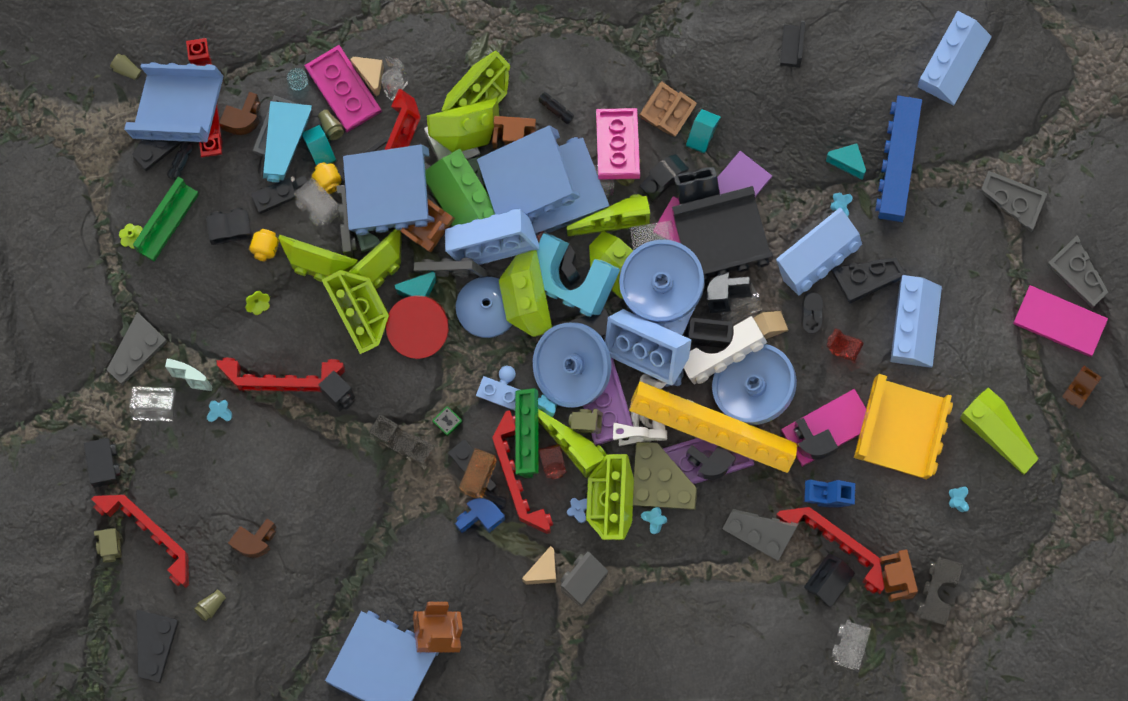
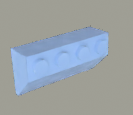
[918,11,991,106]
[776,208,862,295]
[445,209,539,265]
[890,275,942,368]
[605,309,691,386]

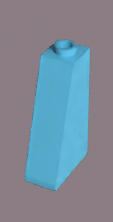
[263,101,312,182]

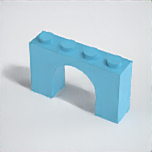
[537,233,620,317]

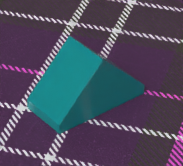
[686,109,721,154]
[302,125,337,166]
[826,144,866,180]
[395,272,437,298]

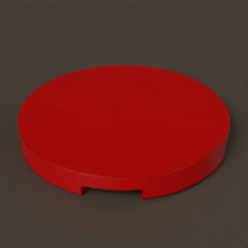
[386,295,449,359]

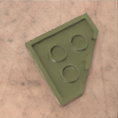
[633,442,697,510]

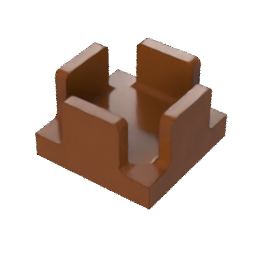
[493,116,537,149]
[400,198,455,252]
[880,549,918,602]
[413,602,463,652]

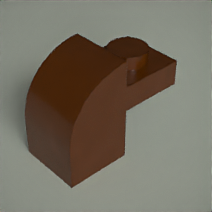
[219,92,261,135]
[1062,366,1101,409]
[228,518,276,558]

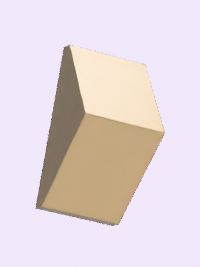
[351,57,384,97]
[753,311,788,339]
[522,546,556,584]

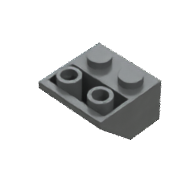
[560,551,608,608]

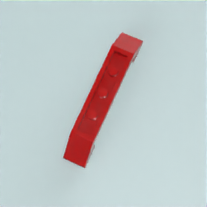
[186,38,222,157]
[384,89,421,150]
[217,358,345,392]
[492,410,553,534]
[91,495,189,588]
[776,507,884,594]

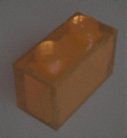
[459,448,497,499]

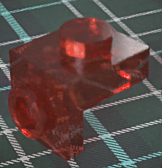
[827,328,864,362]
[539,444,567,479]

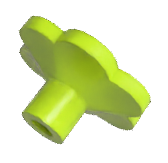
[119,223,143,249]
[245,291,270,315]

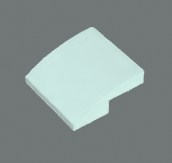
[165,359,212,391]

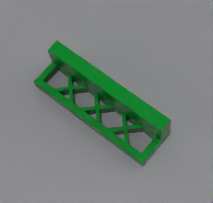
[133,177,199,262]
[515,388,539,478]

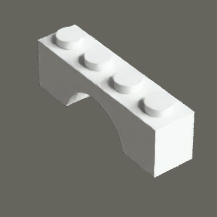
[684,316,767,385]

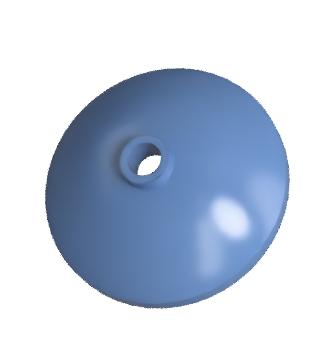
[456,277,513,338]

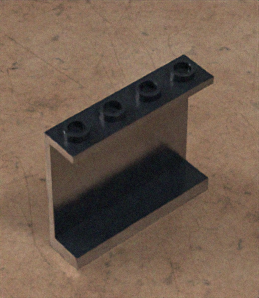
[672,186,773,282]

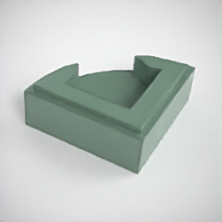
[357,233,380,253]

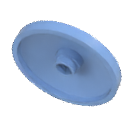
[619,240,704,323]
[533,322,611,407]
[712,344,797,425]

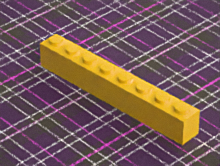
[629,381,797,473]

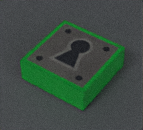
[432,406,462,437]

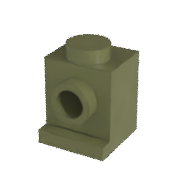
[569,409,603,434]
[94,528,122,562]

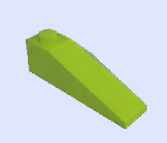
[567,194,650,236]
[960,388,1038,474]
[538,409,607,478]

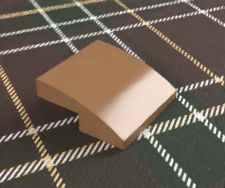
[638,81,697,137]

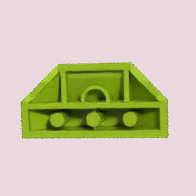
[442,51,510,111]
[427,98,499,153]
[348,229,402,289]
[589,231,633,299]
[278,235,358,282]
[499,250,552,337]
[322,270,389,354]
[586,454,634,540]

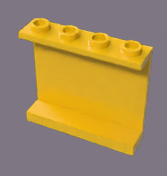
[854,374,953,480]

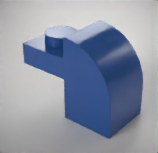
[805,480,855,508]
[455,499,505,533]

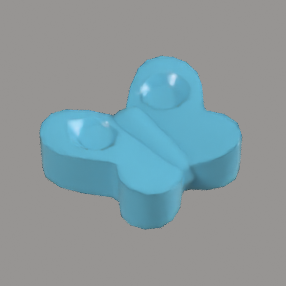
[831,193,853,217]
[538,394,558,417]
[207,400,232,422]
[949,487,969,512]
[641,507,667,534]

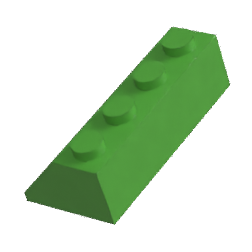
[425,149,495,227]

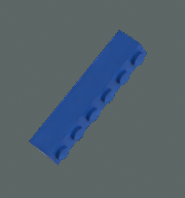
[875,96,922,222]

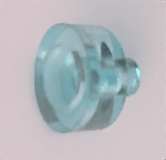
[287,68,308,90]

